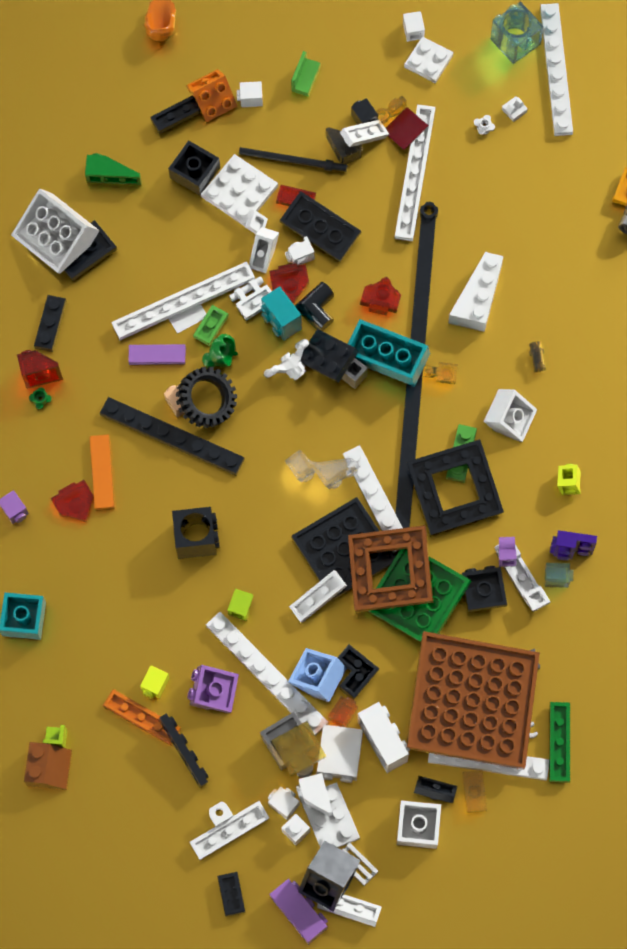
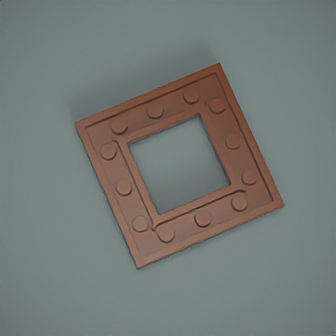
[348,525,433,612]

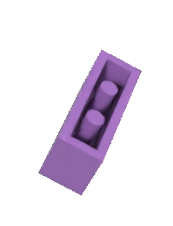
[269,879,328,945]

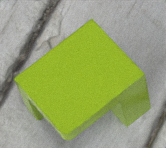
[227,589,253,621]
[43,725,67,748]

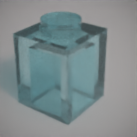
[545,563,573,587]

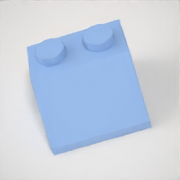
[288,648,347,702]

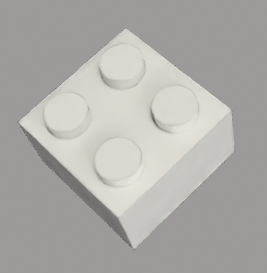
[397,801,441,849]

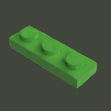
[446,424,477,483]

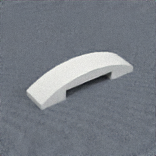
[494,545,550,612]

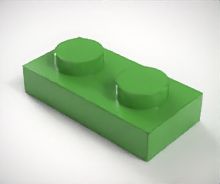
[193,305,229,346]

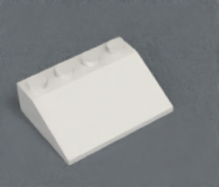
[11,188,99,274]

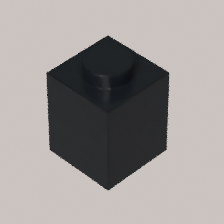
[351,98,378,125]

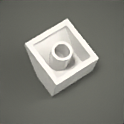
[484,389,537,442]

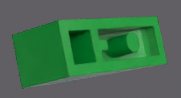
[85,153,142,185]

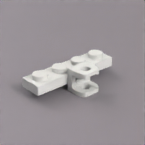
[190,801,269,860]

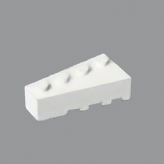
[448,252,503,332]

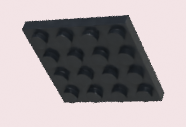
[291,497,396,601]

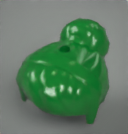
[202,334,238,368]

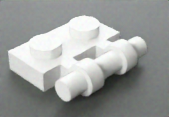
[229,276,272,321]

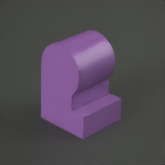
[499,537,517,567]

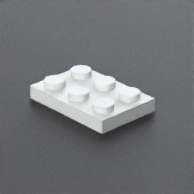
[300,782,360,848]

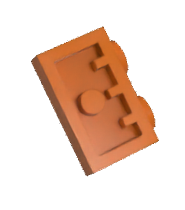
[186,69,237,122]

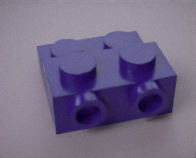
[550,530,597,560]

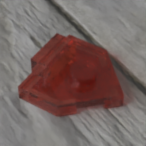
[269,263,309,303]
[360,277,401,316]
[51,480,94,522]

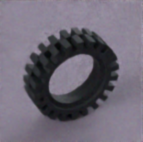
[176,367,237,428]

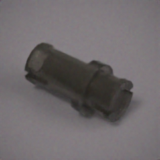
[529,341,546,372]

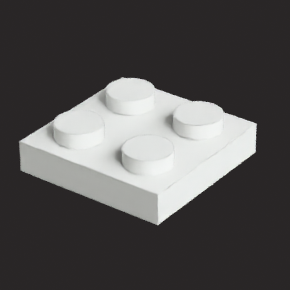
[404,36,454,84]

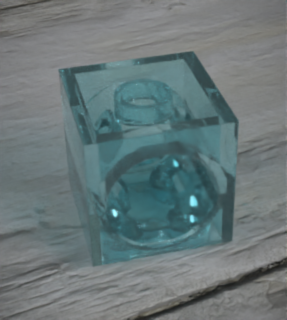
[490,1,544,64]

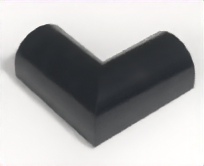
[295,282,334,331]
[337,644,379,700]

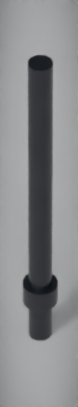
[239,147,348,172]

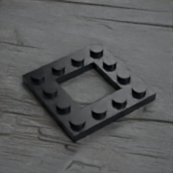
[407,439,504,536]

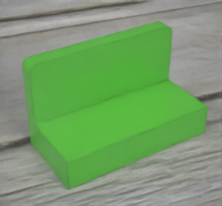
[291,51,321,97]

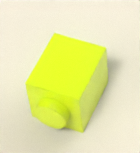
[140,666,170,699]

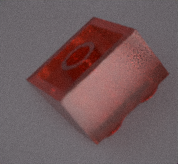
[17,350,63,389]

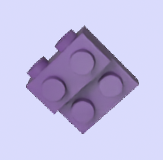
[187,665,239,713]

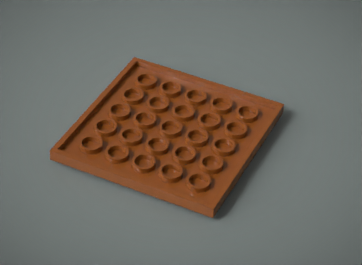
[406,631,540,770]

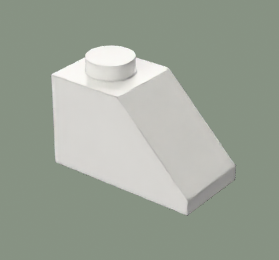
[249,227,279,273]
[296,773,333,817]

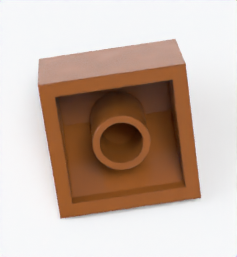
[24,742,72,790]

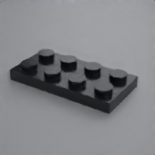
[279,191,362,263]

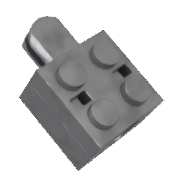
[260,712,315,778]

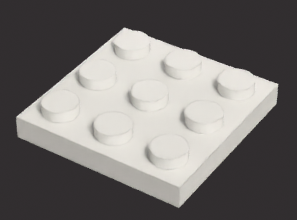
[201,154,278,226]

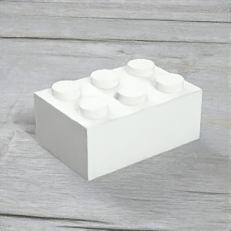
[358,702,410,773]

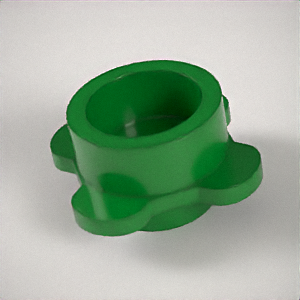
[29,387,52,409]

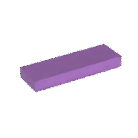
[129,344,186,365]

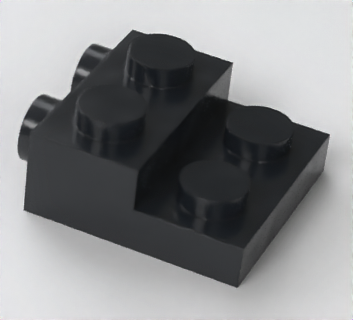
[462,566,507,612]

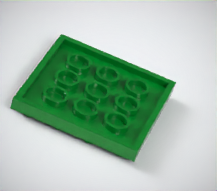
[368,549,471,642]

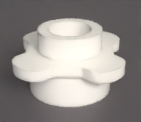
[474,115,495,135]

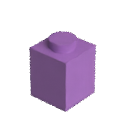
[0,490,29,524]

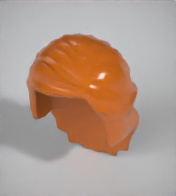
[144,0,176,41]

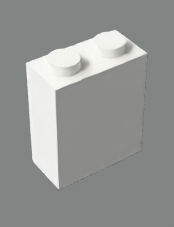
[317,725,363,783]

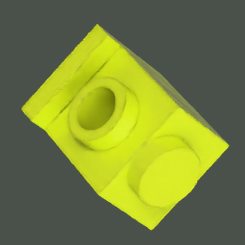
[557,464,581,495]

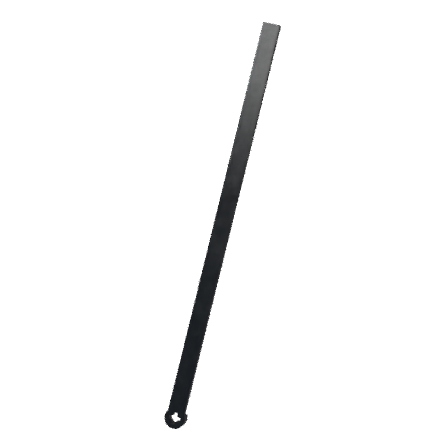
[395,202,438,528]

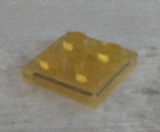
[272,721,326,776]

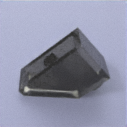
[326,127,363,164]

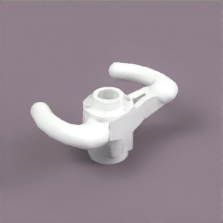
[264,339,309,380]

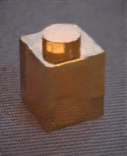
[328,696,358,727]

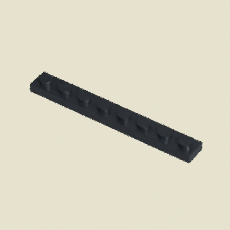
[100,397,245,476]

